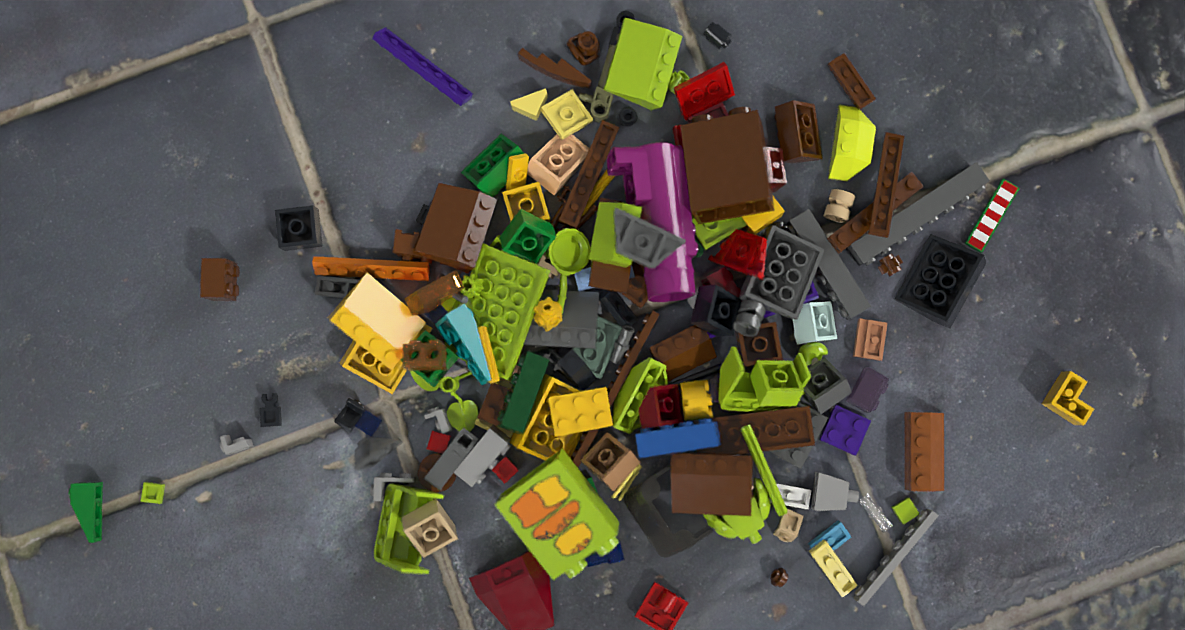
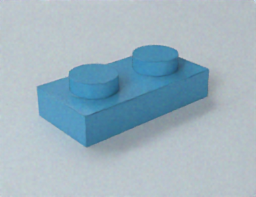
[808,520,851,551]

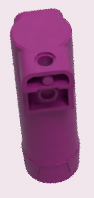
[607,142,698,302]

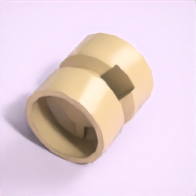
[823,189,855,223]

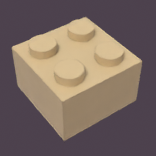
[402,499,458,558]

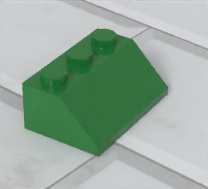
[461,134,530,197]

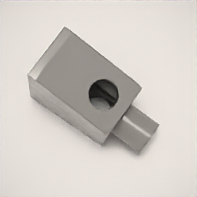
[811,472,859,511]

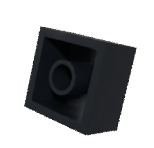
[275,205,323,251]
[690,285,742,337]

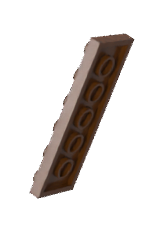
[693,406,815,455]

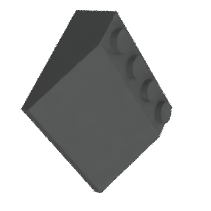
[738,225,825,320]
[523,290,599,349]

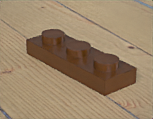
[827,53,876,110]

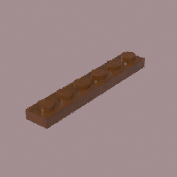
[558,120,620,229]
[868,132,904,238]
[827,172,924,254]

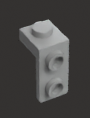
[370,473,416,501]

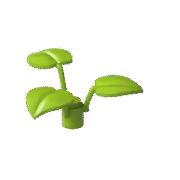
[409,362,479,432]

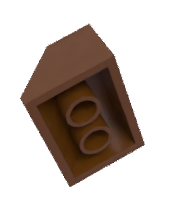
[774,100,823,163]
[649,325,717,382]

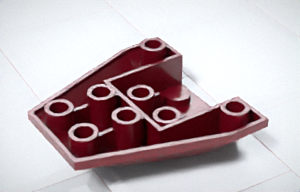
[469,550,554,630]

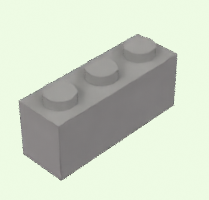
[454,425,511,487]

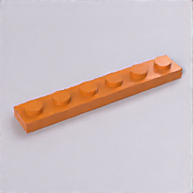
[312,256,430,281]

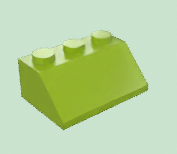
[588,202,642,268]

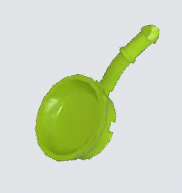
[546,229,590,314]

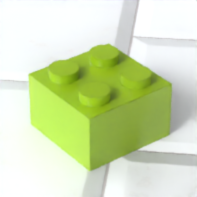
[749,360,804,406]

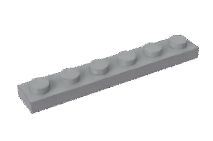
[853,509,939,606]

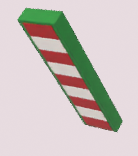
[964,179,1020,253]

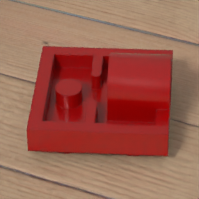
[635,581,688,630]

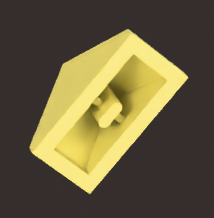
[510,88,548,121]

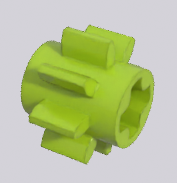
[668,71,690,94]
[459,274,484,298]

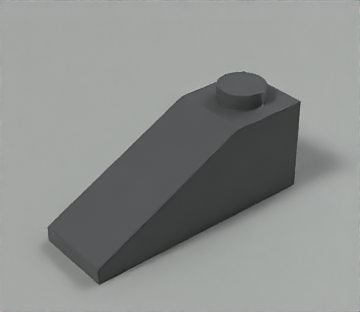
[315,276,359,299]

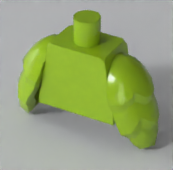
[703,478,771,544]

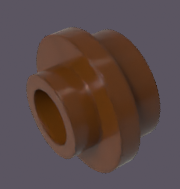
[770,568,788,587]

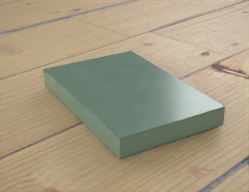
[573,316,622,379]

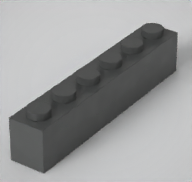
[786,209,871,320]

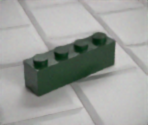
[497,351,549,434]

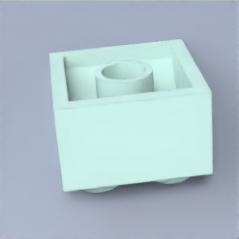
[792,301,837,344]

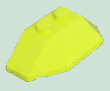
[828,105,876,181]

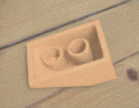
[527,134,590,195]

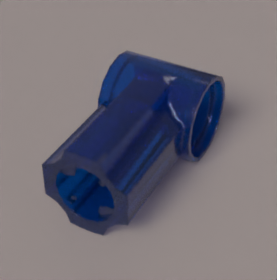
[585,540,625,567]

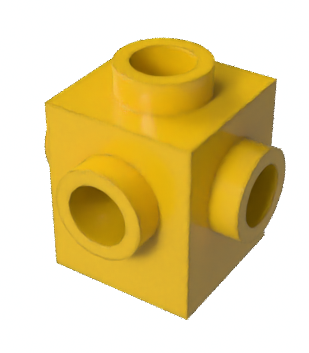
[534,297,562,332]

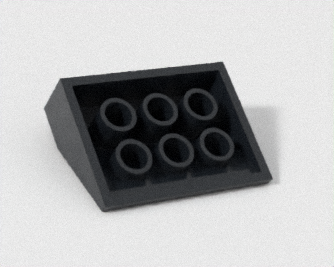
[894,234,986,329]

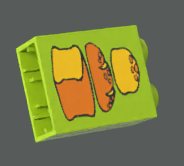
[495,448,620,580]

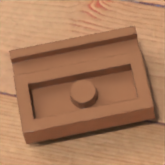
[853,318,887,361]

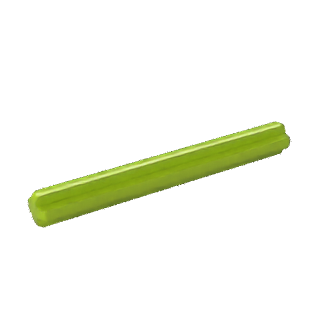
[741,425,788,516]

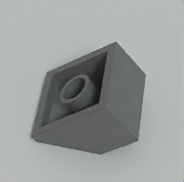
[803,357,852,415]

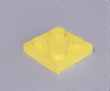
[541,90,593,140]

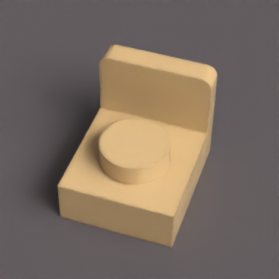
[774,509,803,542]

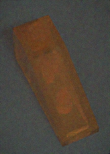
[404,271,464,316]

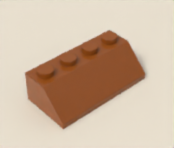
[905,412,944,492]

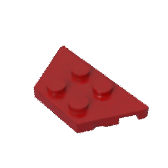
[708,229,767,279]

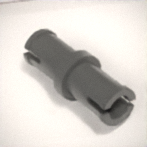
[610,325,634,364]

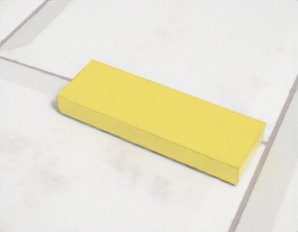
[809,539,858,597]

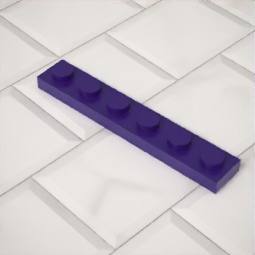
[372,27,473,106]

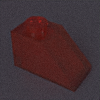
[766,147,787,193]

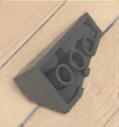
[354,437,403,471]

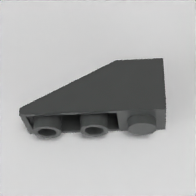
[424,428,479,490]

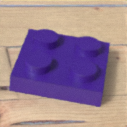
[819,405,871,456]

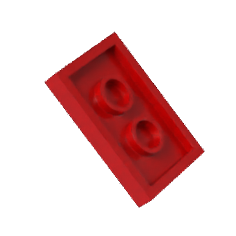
[673,62,735,121]

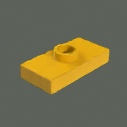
[506,153,529,191]

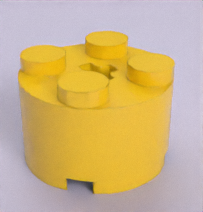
[680,380,712,421]

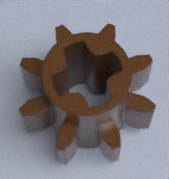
[878,253,903,277]

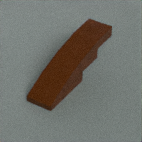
[518,47,592,89]

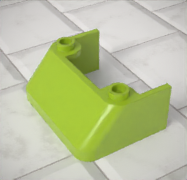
[718,347,811,412]
[374,484,444,574]

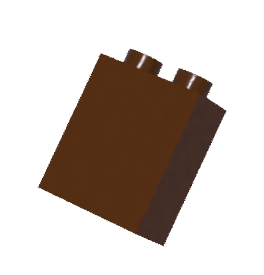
[681,107,775,224]

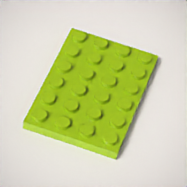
[445,243,551,380]

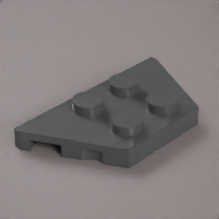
[614,208,686,269]

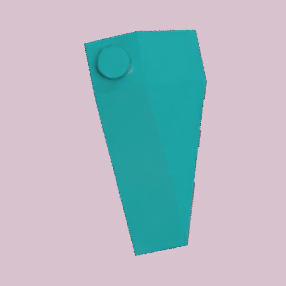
[435,304,491,385]

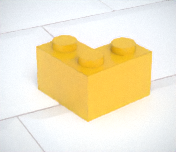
[1041,371,1094,425]

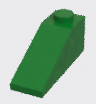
[68,482,103,543]

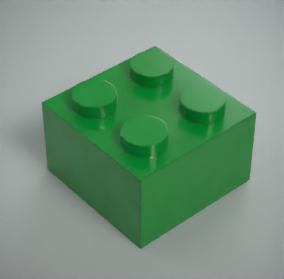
[500,209,556,264]
[400,330,459,387]

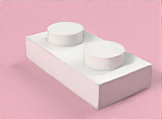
[769,483,811,509]

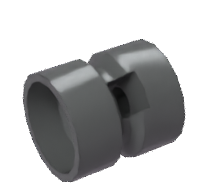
[733,299,766,336]

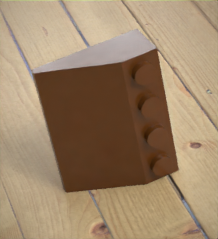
[414,183,497,274]
[671,453,753,516]

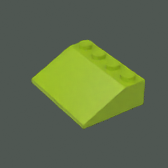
[603,18,682,110]

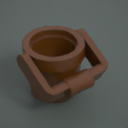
[567,31,600,66]

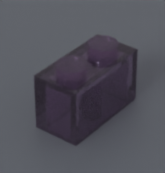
[846,367,889,413]

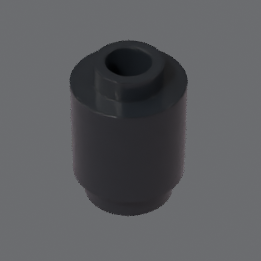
[703,22,732,50]

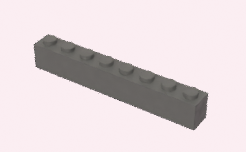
[847,162,990,266]

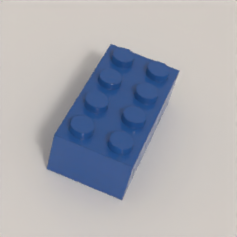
[635,418,721,458]

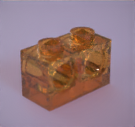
[402,340,447,371]

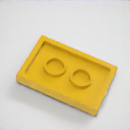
[548,387,613,437]

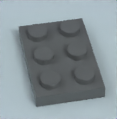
[768,402,828,469]

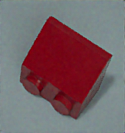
[638,384,684,429]

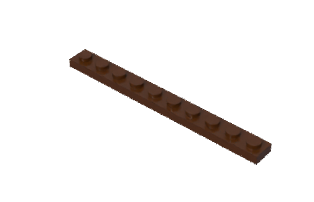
[570,311,660,468]

